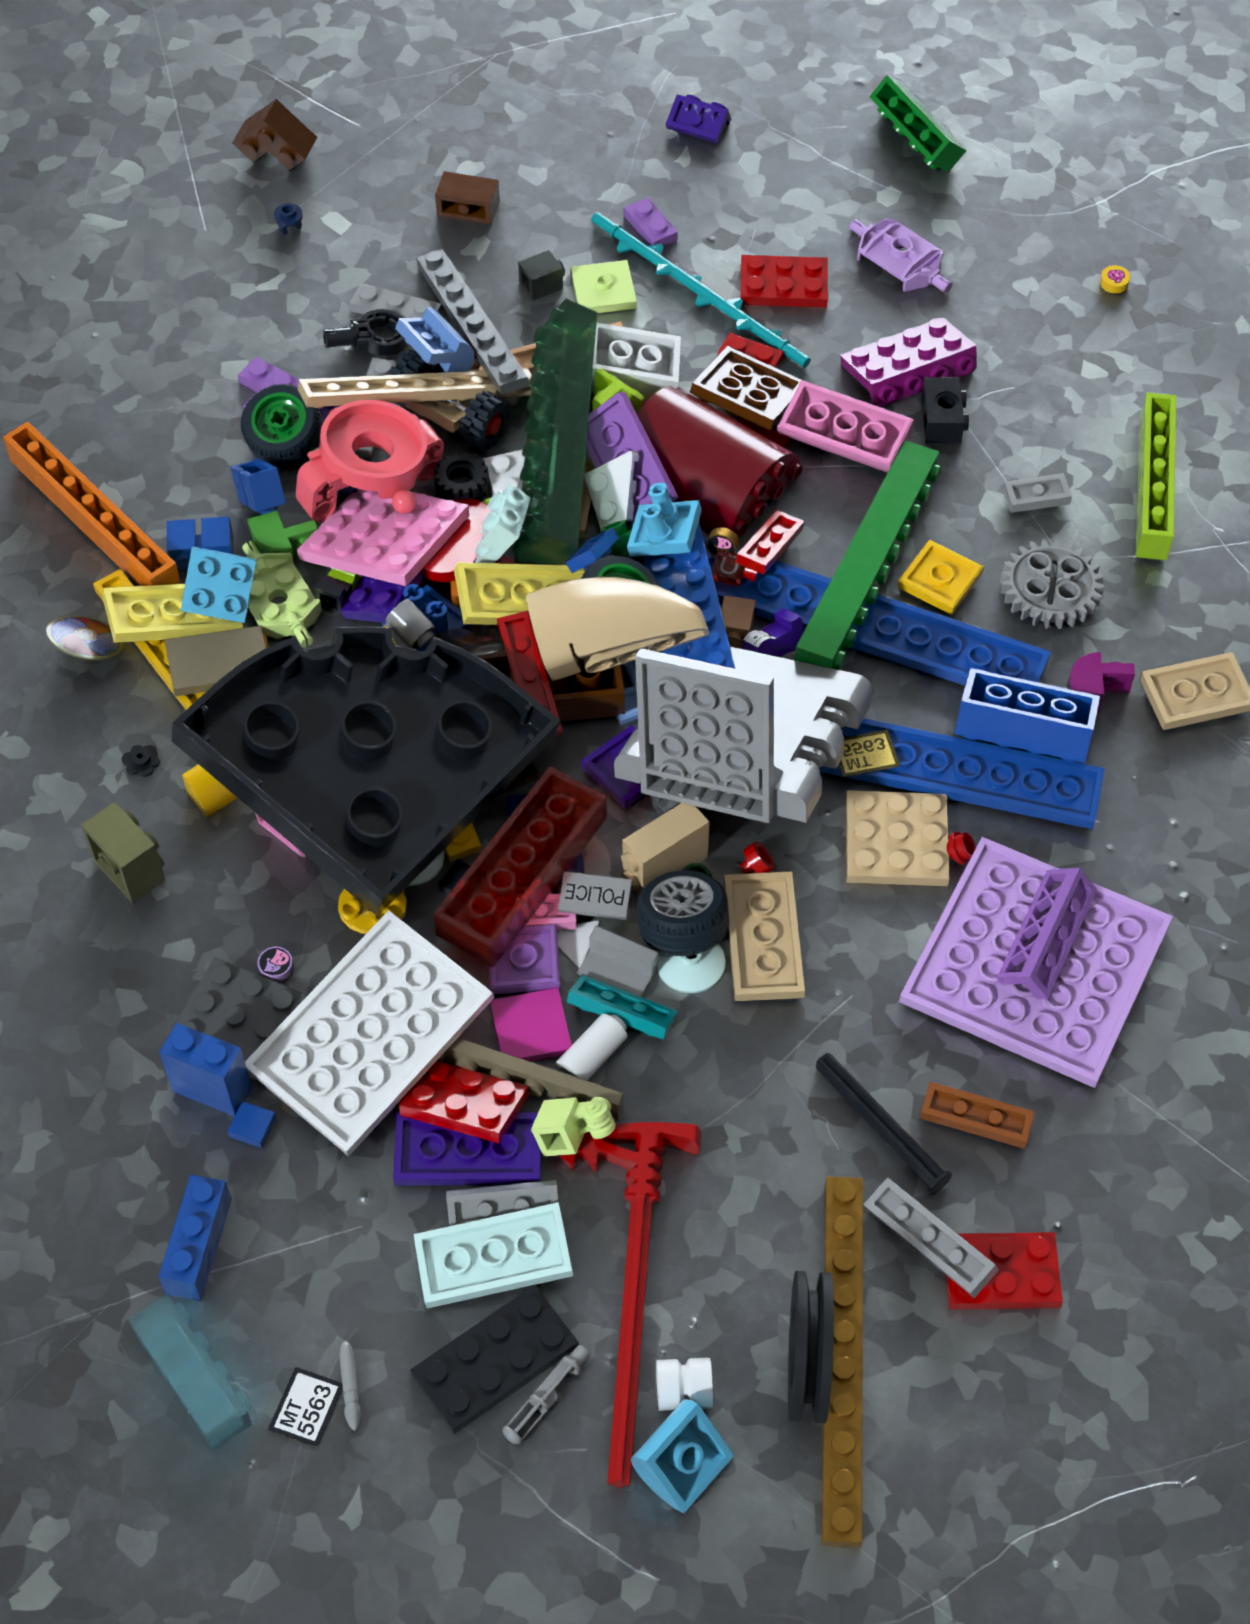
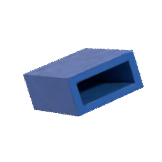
[159,1023,252,1117]

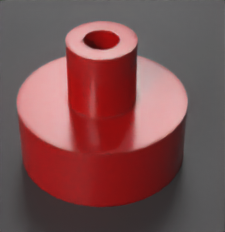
[739,841,775,874]

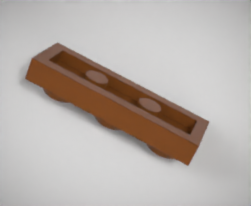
[920,1081,1035,1149]

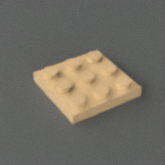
[846,790,949,886]

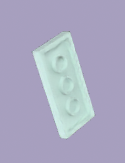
[413,1202,574,1309]

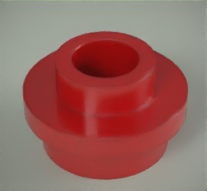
[946,831,976,865]

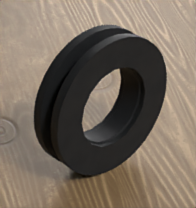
[788,1271,834,1423]

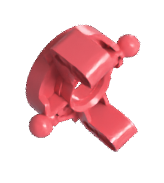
[296,400,444,523]

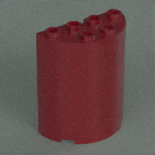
[636,386,803,538]

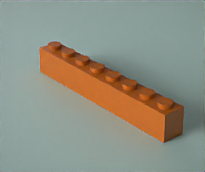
[3,421,181,586]

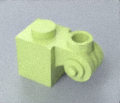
[531,1097,616,1157]

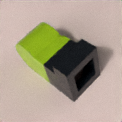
[314,568,362,616]

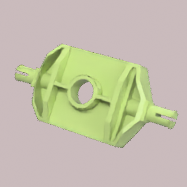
[242,541,322,648]

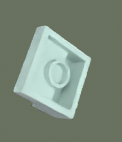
[475,484,531,563]

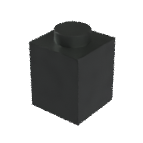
[518,250,565,301]

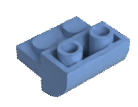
[395,308,474,372]

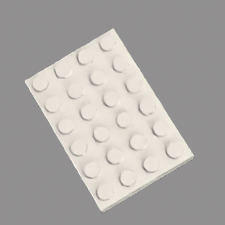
[245,910,494,1156]

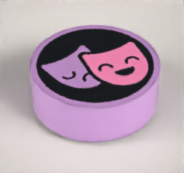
[257,947,294,983]

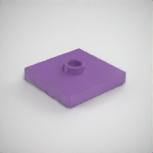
[487,924,560,995]

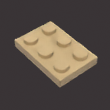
[1140,652,1250,730]

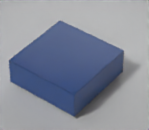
[227,1101,276,1148]

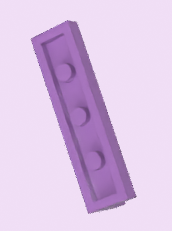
[997,868,1097,999]

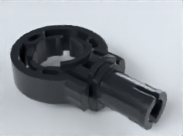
[323,309,406,356]

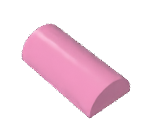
[777,380,914,473]

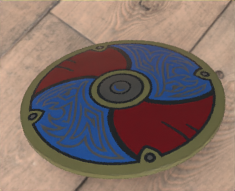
[46,616,124,662]

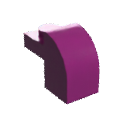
[1066,652,1135,713]

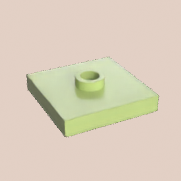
[571,260,637,316]

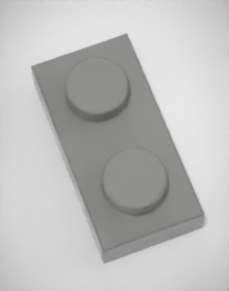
[1003,473,1072,513]

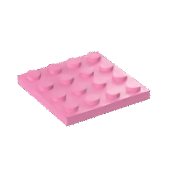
[297,489,470,586]

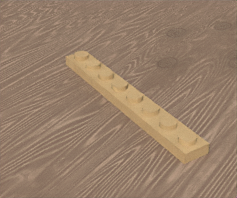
[298,368,538,408]

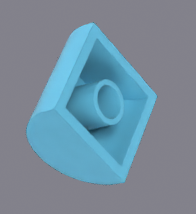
[631,1399,734,1513]

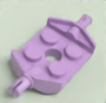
[849,218,952,293]

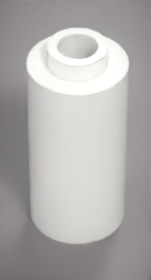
[555,1014,628,1081]

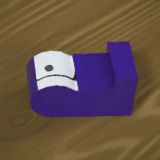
[742,608,804,658]

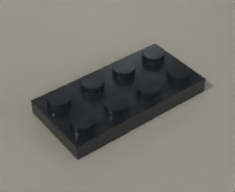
[410,1285,579,1434]

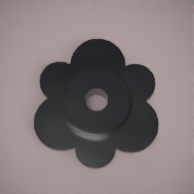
[121,745,160,777]

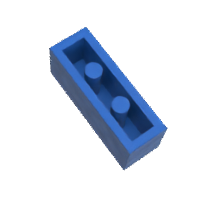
[158,1175,232,1301]

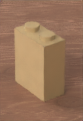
[621,803,709,895]

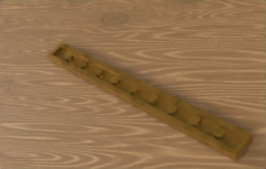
[821,1176,863,1547]

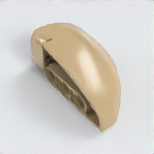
[526,577,710,681]

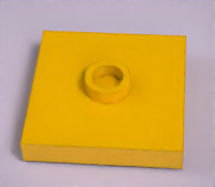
[897,539,984,615]

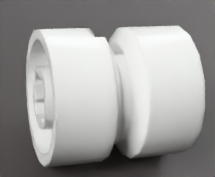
[656,1358,713,1411]

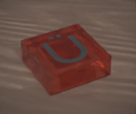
[712,550,745,587]

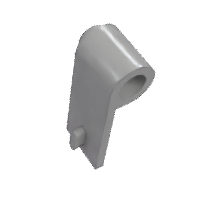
[382,599,435,650]

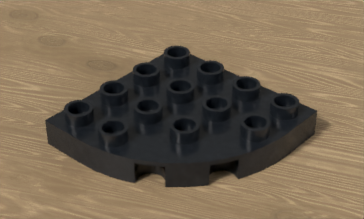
[171,626,560,917]

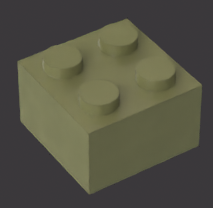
[81,802,166,903]

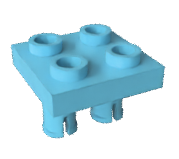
[627,483,702,557]
[181,546,257,623]

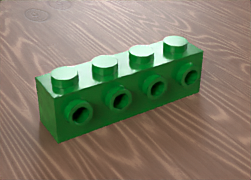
[869,75,967,173]

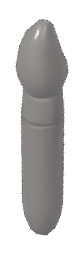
[339,1341,361,1431]

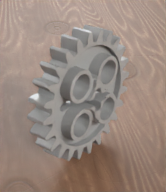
[1000,539,1104,629]

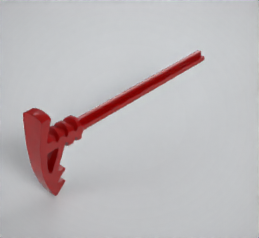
[558,1122,702,1488]

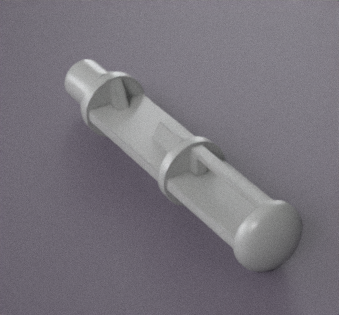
[502,1345,590,1444]

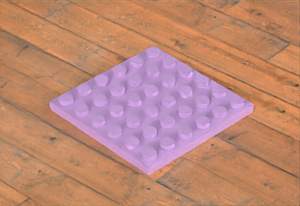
[899,837,1173,1088]

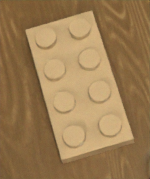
[724,871,805,1001]

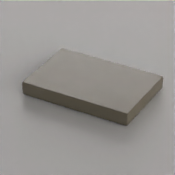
[164,626,266,696]

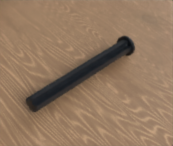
[816,1053,952,1194]

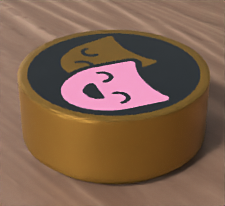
[706,528,739,559]

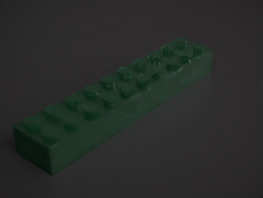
[512,298,597,565]

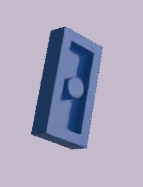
[565,528,619,573]

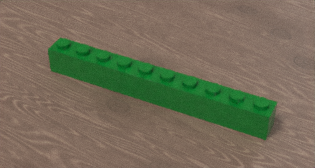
[794,441,941,670]

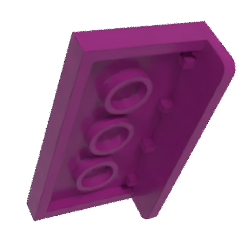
[840,317,977,407]

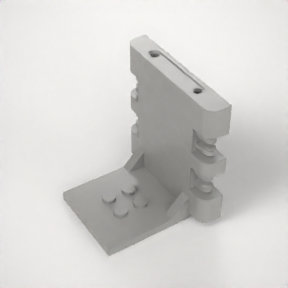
[614,647,872,823]

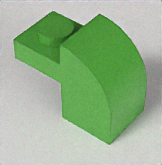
[247,510,318,565]

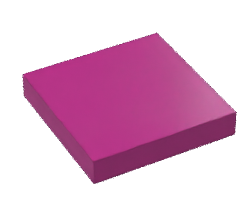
[490,987,572,1062]

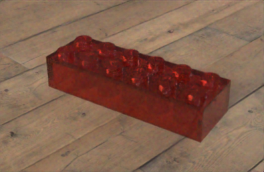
[433,766,607,967]

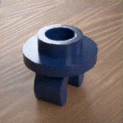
[274,203,303,235]

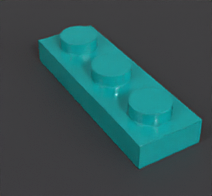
[567,974,678,1040]

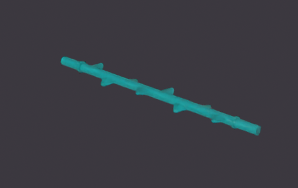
[591,212,811,368]

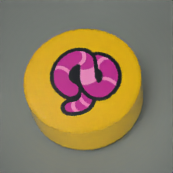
[1100,265,1130,294]

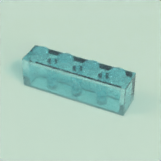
[128,1294,253,1452]

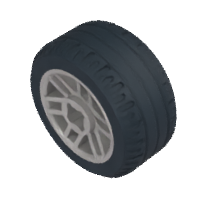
[637,870,729,956]

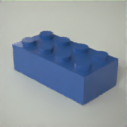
[954,668,1100,763]

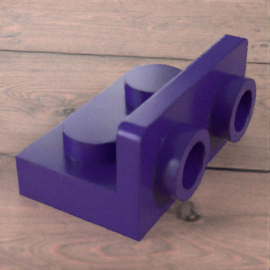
[665,94,732,144]

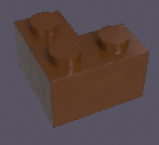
[232,99,317,170]

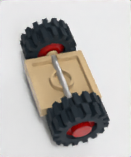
[390,350,511,451]

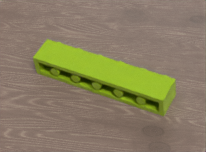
[1136,392,1177,560]

